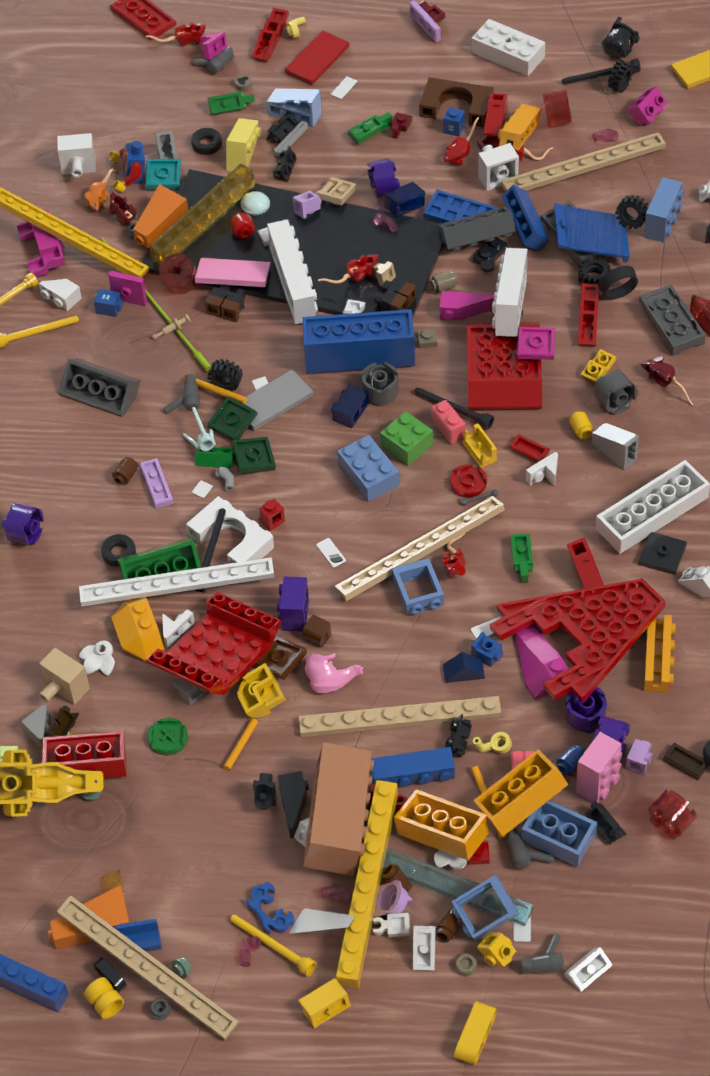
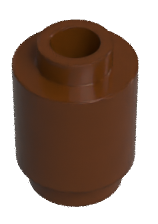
[112,457,138,485]

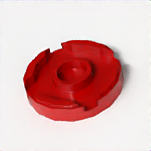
[450,464,487,498]

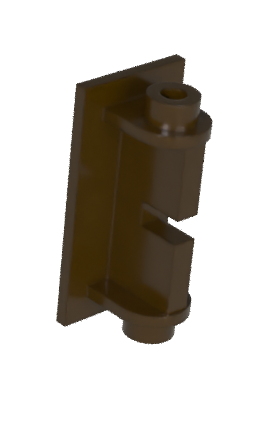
[45,706,79,737]

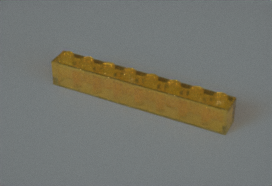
[150,163,256,267]

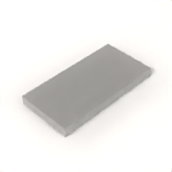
[245,370,314,431]

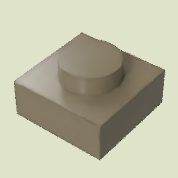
[417,328,438,348]

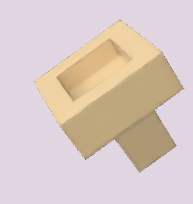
[373,261,396,286]

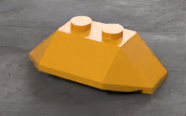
[111,597,165,662]

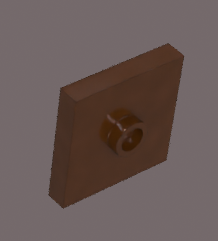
[254,636,308,680]

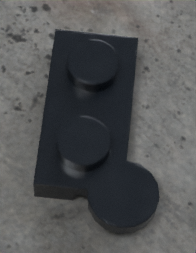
[473,237,508,272]

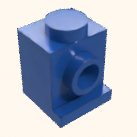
[471,632,503,667]

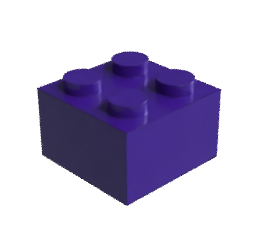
[277,576,309,632]

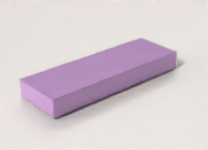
[410,0,441,42]
[140,458,174,509]

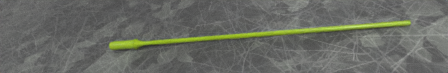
[101,238,211,372]

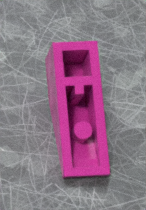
[439,291,494,320]

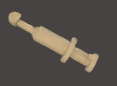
[151,314,191,339]

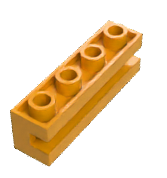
[498,104,541,150]
[644,615,676,693]

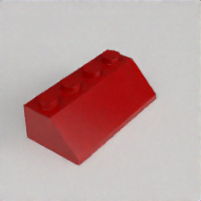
[42,730,127,779]

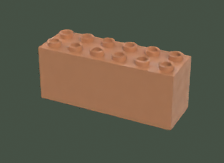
[303,742,374,876]

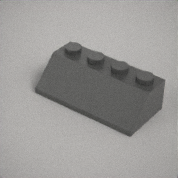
[438,207,516,251]
[59,358,141,416]

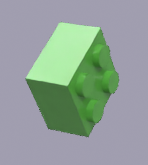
[380,411,433,466]

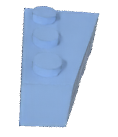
[267,89,322,127]

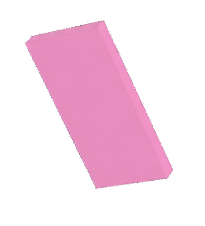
[195,258,271,287]

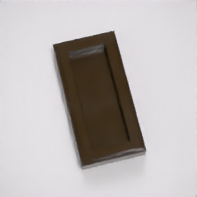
[663,743,708,780]

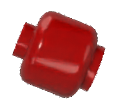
[230,213,255,239]

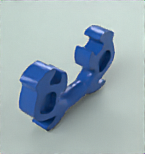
[246,882,295,934]

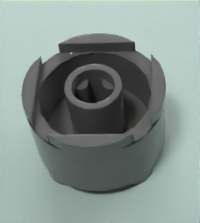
[362,362,399,407]
[595,369,638,414]

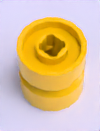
[84,977,124,1019]

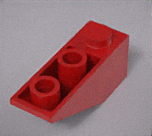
[483,93,508,137]
[567,537,604,589]

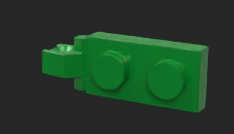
[208,92,255,114]
[348,112,392,145]
[510,533,533,583]

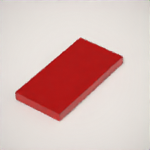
[110,0,176,41]
[285,30,349,85]

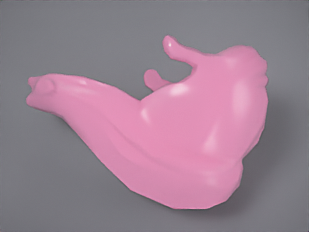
[305,653,364,693]

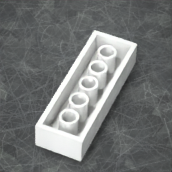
[267,219,318,324]
[492,248,527,337]
[596,460,710,554]

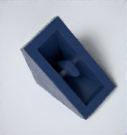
[443,651,485,683]

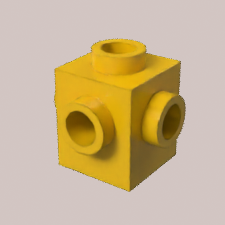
[477,932,516,967]

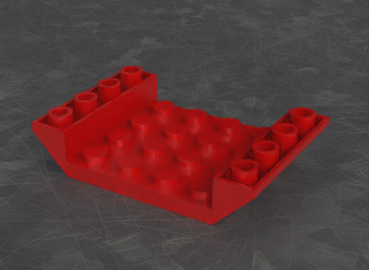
[467,322,542,410]
[146,592,281,695]

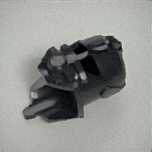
[602,16,640,58]

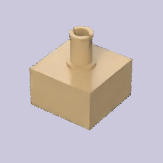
[39,648,90,705]

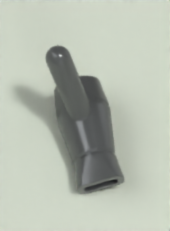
[192,46,234,74]
[163,374,200,414]
[506,829,555,870]
[521,933,564,974]

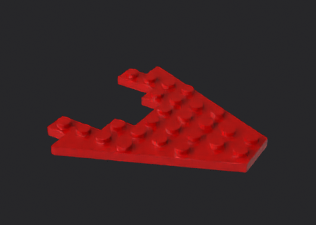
[489,578,666,703]

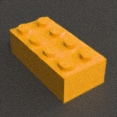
[473,749,568,836]
[394,790,490,860]

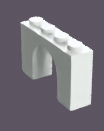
[186,496,274,564]

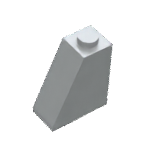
[592,423,639,470]

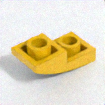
[581,349,616,383]

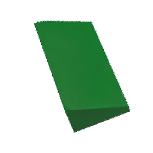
[195,447,234,468]

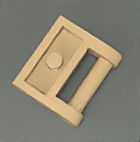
[315,177,356,205]

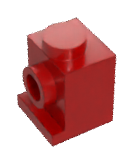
[258,499,285,531]

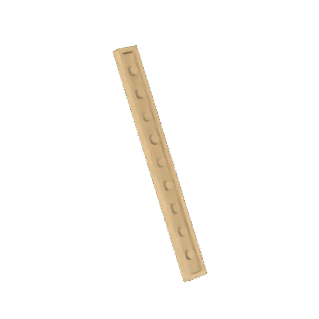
[501,132,666,192]
[335,496,505,601]
[299,696,501,737]
[57,895,239,1040]

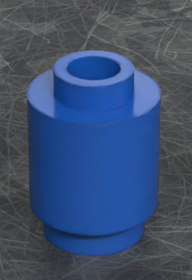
[556,745,585,775]

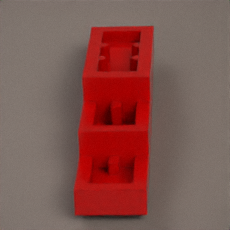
[252,8,289,62]
[578,283,599,346]

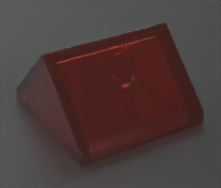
[690,294,710,337]

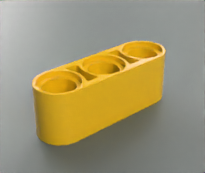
[454,1001,497,1065]

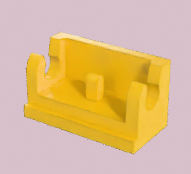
[462,423,497,468]
[298,978,350,1029]

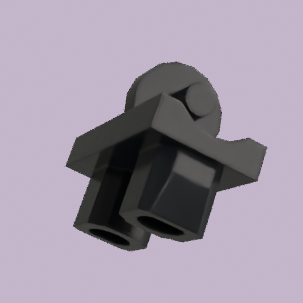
[253,773,277,810]

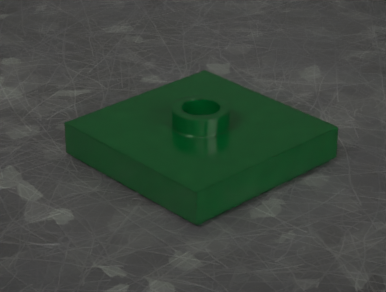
[207,396,258,440]
[231,437,276,474]

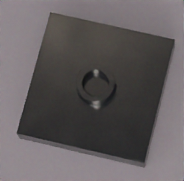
[638,532,687,575]

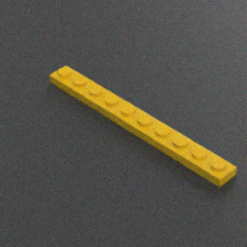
[0,187,149,278]

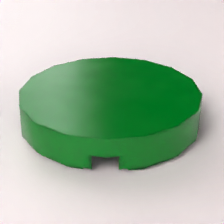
[148,718,188,756]

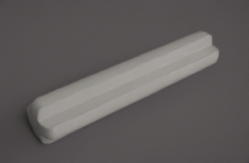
[273,121,308,157]

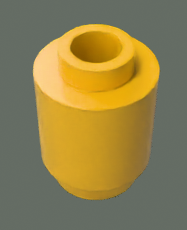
[569,411,593,440]

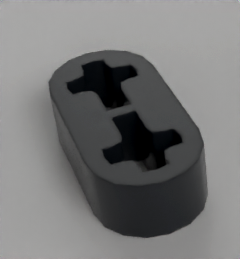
[93,957,127,993]

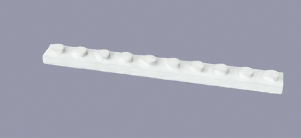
[79,557,275,606]

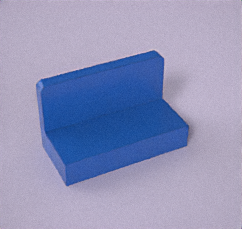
[114,919,162,952]

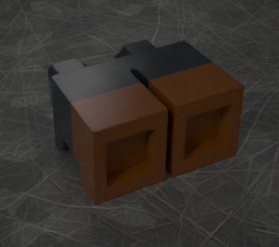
[374,279,416,312]
[205,285,246,323]

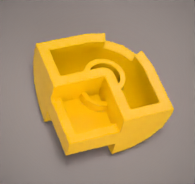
[237,663,286,718]

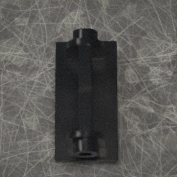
[266,112,298,144]
[273,146,297,182]
[445,714,472,758]
[585,802,627,845]

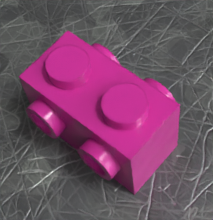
[627,86,668,126]

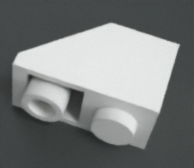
[39,279,82,311]
[678,566,710,598]

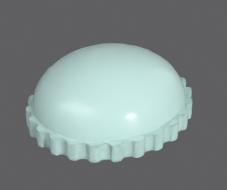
[240,191,270,216]

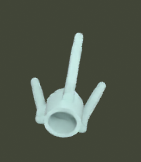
[183,407,216,451]

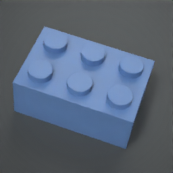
[644,177,684,243]
[337,435,400,502]
[521,800,597,867]

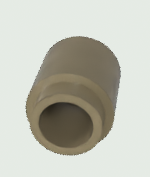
[430,271,458,293]

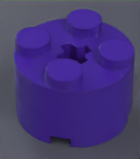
[367,158,400,197]
[2,503,44,545]
[566,687,607,734]
[593,716,631,755]

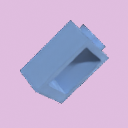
[392,558,444,616]
[452,875,520,941]

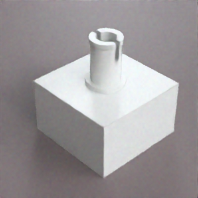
[57,133,96,178]
[478,143,519,191]

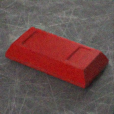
[509,434,550,462]

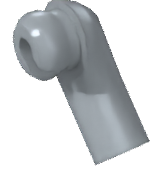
[215,467,234,492]

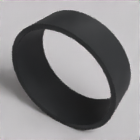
[598,265,638,299]

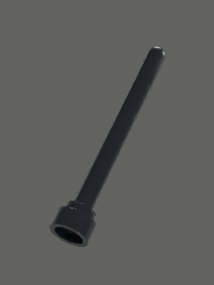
[562,58,641,84]
[415,387,494,430]
[194,508,226,593]

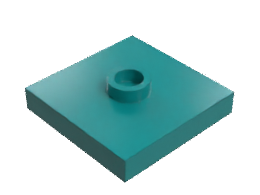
[145,159,181,190]

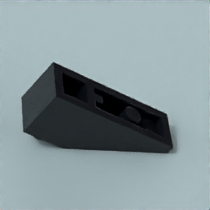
[277,771,309,839]

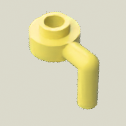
[286,17,306,39]
[473,732,512,754]

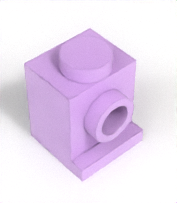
[293,191,321,218]
[626,739,653,776]

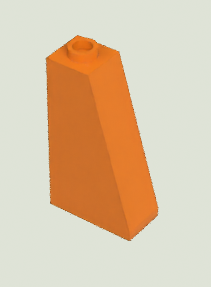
[133,185,188,249]
[48,886,129,950]

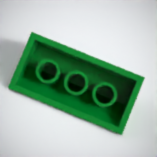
[117,537,201,580]

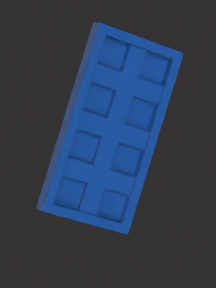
[423,190,498,223]

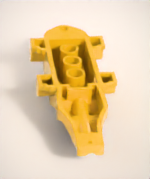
[0,750,104,817]

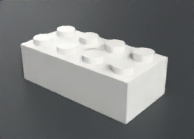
[472,19,545,77]

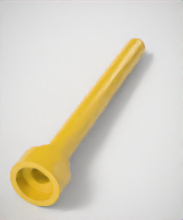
[0,273,39,306]
[0,316,79,348]
[230,915,317,977]

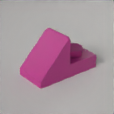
[200,32,227,60]

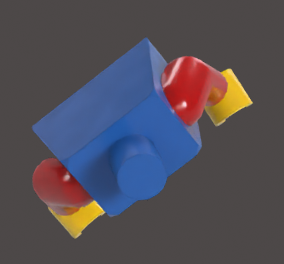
[108,141,145,193]

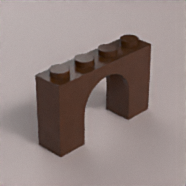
[419,77,494,127]

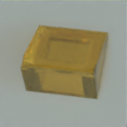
[101,869,124,894]

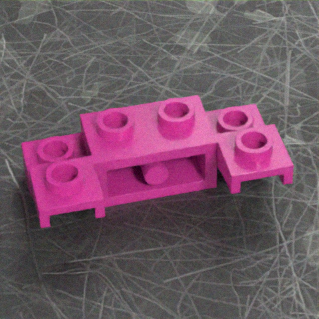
[16,209,65,277]

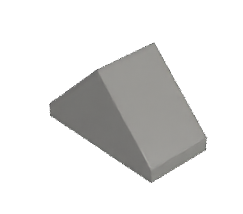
[155,130,177,159]
[21,704,50,749]

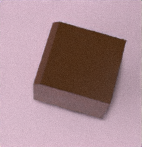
[302,614,331,647]

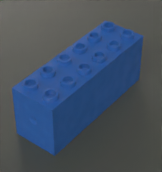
[302,309,415,373]

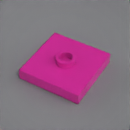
[108,271,147,306]
[517,327,555,360]

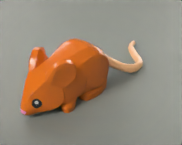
[85,169,117,211]

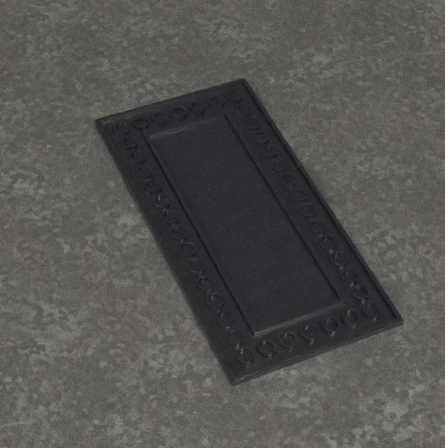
[142,169,444,318]

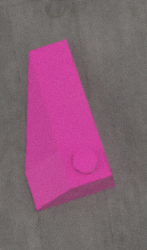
[514,625,569,700]

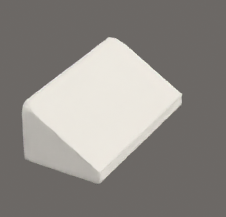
[564,947,612,991]

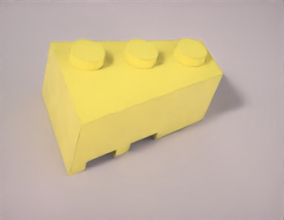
[226,118,261,174]

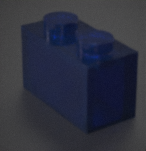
[384,182,425,217]
[331,384,370,429]

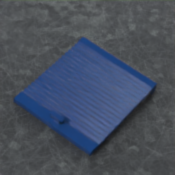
[554,203,630,263]

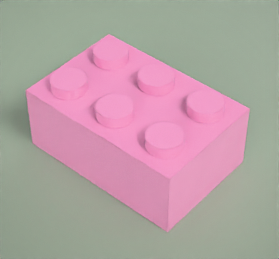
[576,732,622,803]

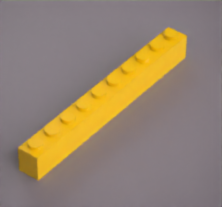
[336,780,398,989]

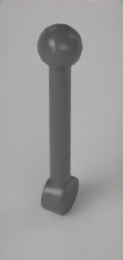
[460,489,498,506]

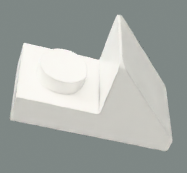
[526,452,558,486]
[162,609,195,649]
[413,926,436,970]

